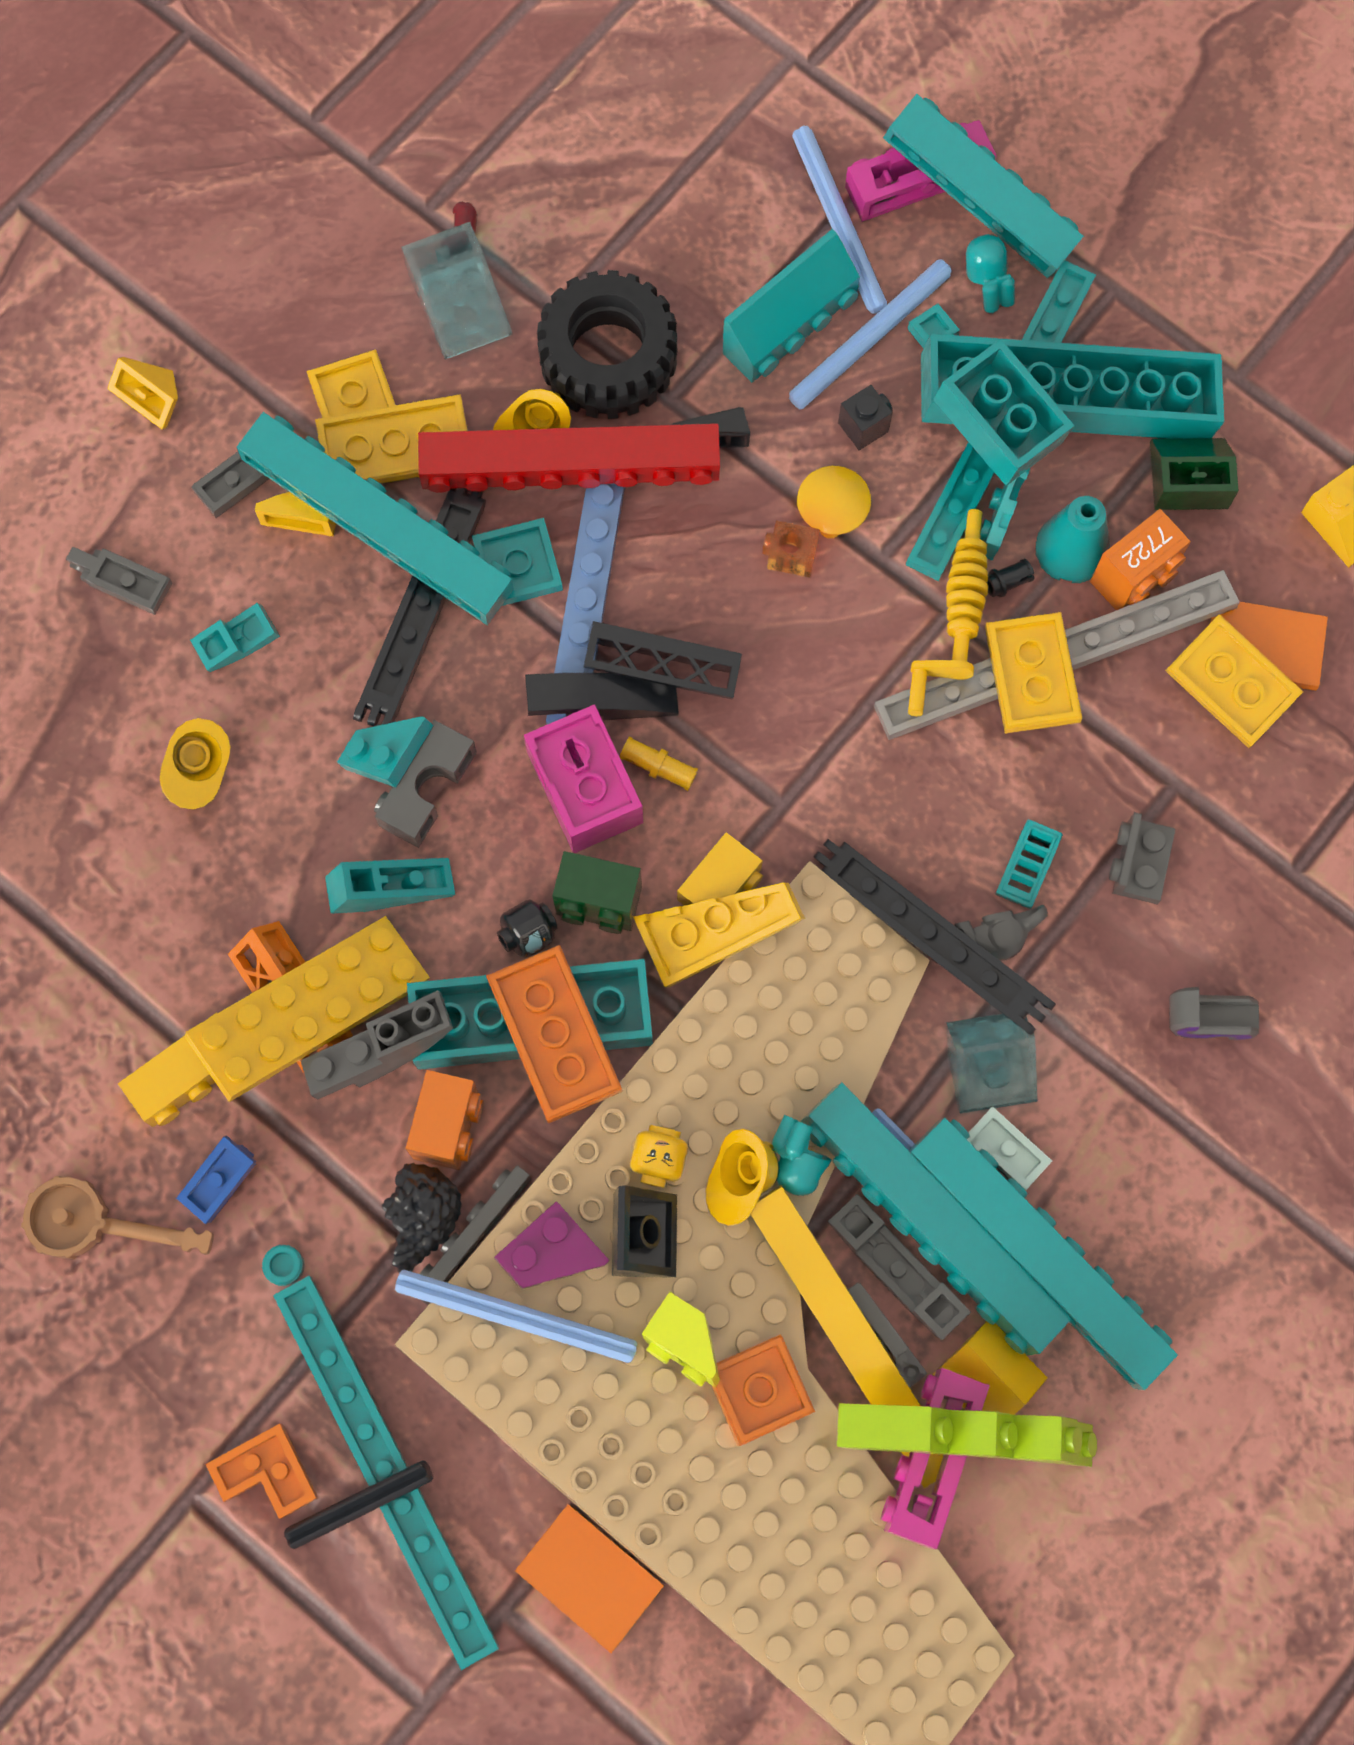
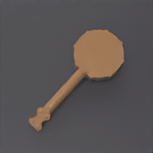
[21,1176,214,1260]

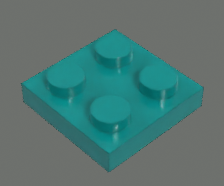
[472,518,563,606]

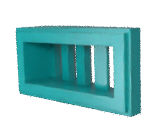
[995,820,1063,909]

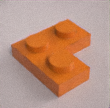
[205,1423,318,1519]

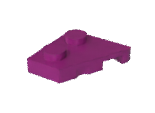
[494,1201,610,1289]

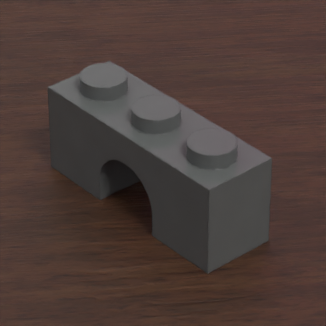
[374,720,477,848]

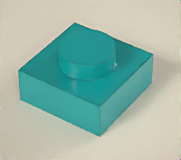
[908,303,960,349]

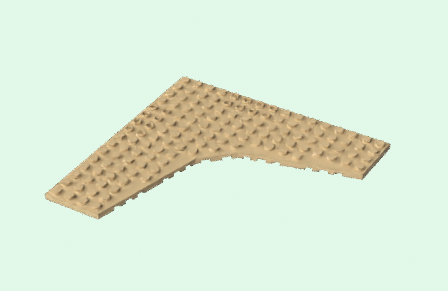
[395,861,1015,1745]

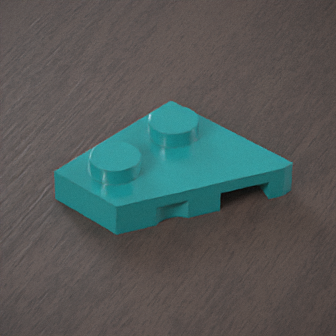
[980,468,1030,560]

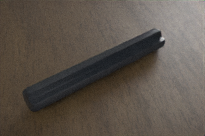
[284,1460,433,1549]

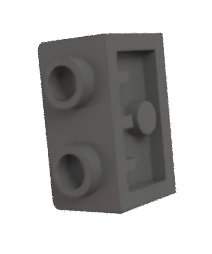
[1109,812,1176,905]

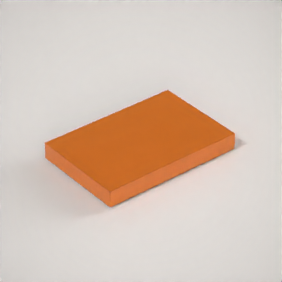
[1210,601,1328,691]
[515,1504,664,1653]

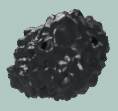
[382,1163,462,1273]

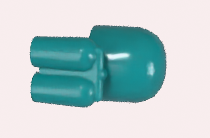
[966,234,1015,313]
[772,1114,832,1196]

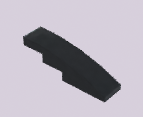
[525,673,679,720]

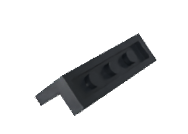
[583,621,742,700]

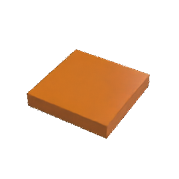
[712,1334,815,1447]

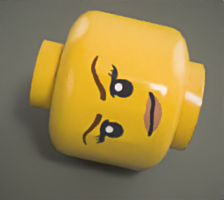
[630,1125,688,1188]

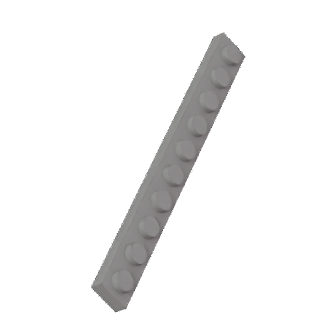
[874,570,1240,740]

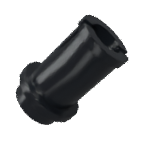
[987,559,1035,598]

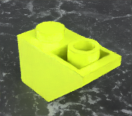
[642,1292,720,1388]

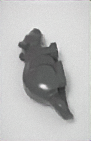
[924,905,1048,961]

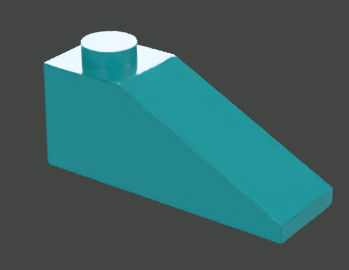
[325,858,455,914]

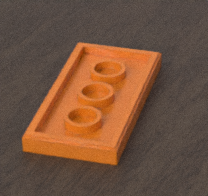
[486,945,623,1124]

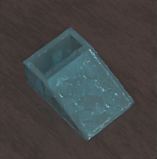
[401,222,512,359]

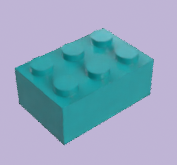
[933,338,1075,486]

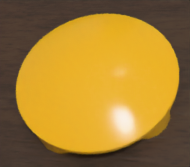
[797,466,871,538]

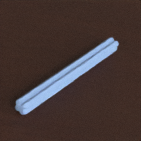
[792,125,887,314]
[789,259,952,409]
[395,1270,637,1363]

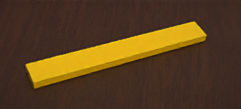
[751,1185,944,1489]

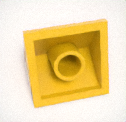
[932,1321,1048,1415]

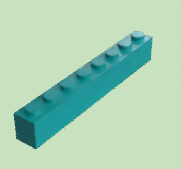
[236,412,513,626]
[801,1082,1072,1355]
[908,1118,1178,1390]

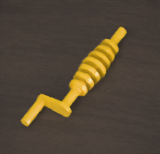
[908,509,988,716]

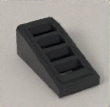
[671,407,750,448]

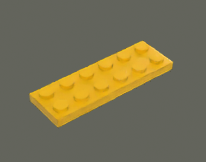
[185,916,430,1102]

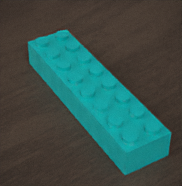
[921,334,1225,439]

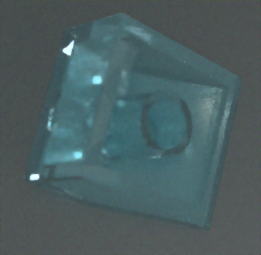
[946,1014,1038,1114]

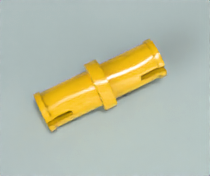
[620,736,698,791]

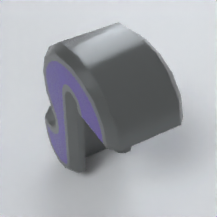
[1169,987,1259,1040]

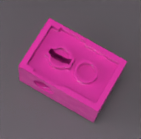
[524,704,643,853]

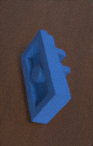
[176,1136,256,1224]

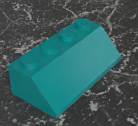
[723,229,860,383]

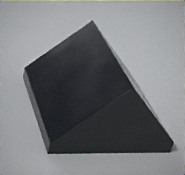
[612,1185,677,1278]

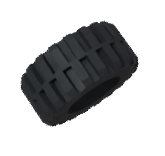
[537,270,677,419]

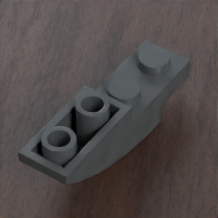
[300,991,453,1100]

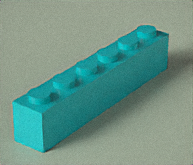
[883,94,1084,278]

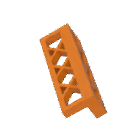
[228,921,353,1075]

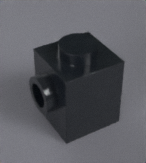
[838,385,893,450]

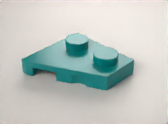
[337,716,434,788]

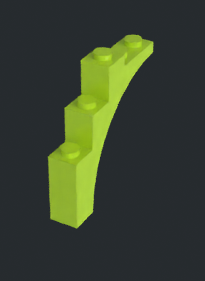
[837,1403,1097,1467]

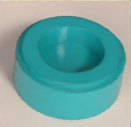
[262,1245,305,1286]

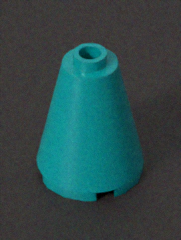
[1036,496,1110,583]

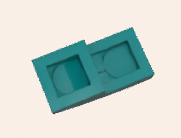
[190,603,280,672]

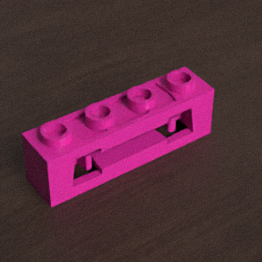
[845,120,997,222]
[881,1368,990,1549]

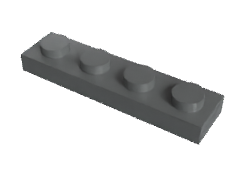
[420,1165,532,1305]

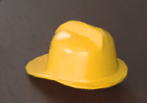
[493,389,571,430]
[159,718,230,810]
[706,1129,779,1226]

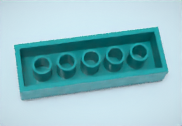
[407,959,653,1070]

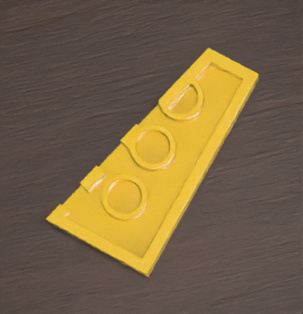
[633,883,805,987]

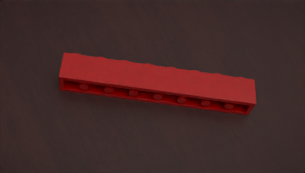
[418,424,720,493]

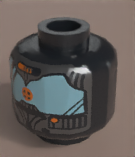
[497,899,558,957]

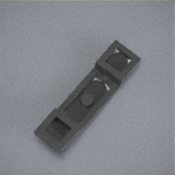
[828,1194,971,1341]

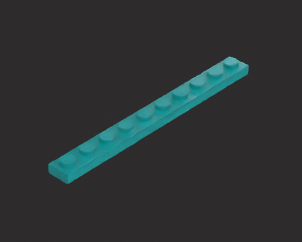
[905,260,1096,581]
[273,1276,500,1670]

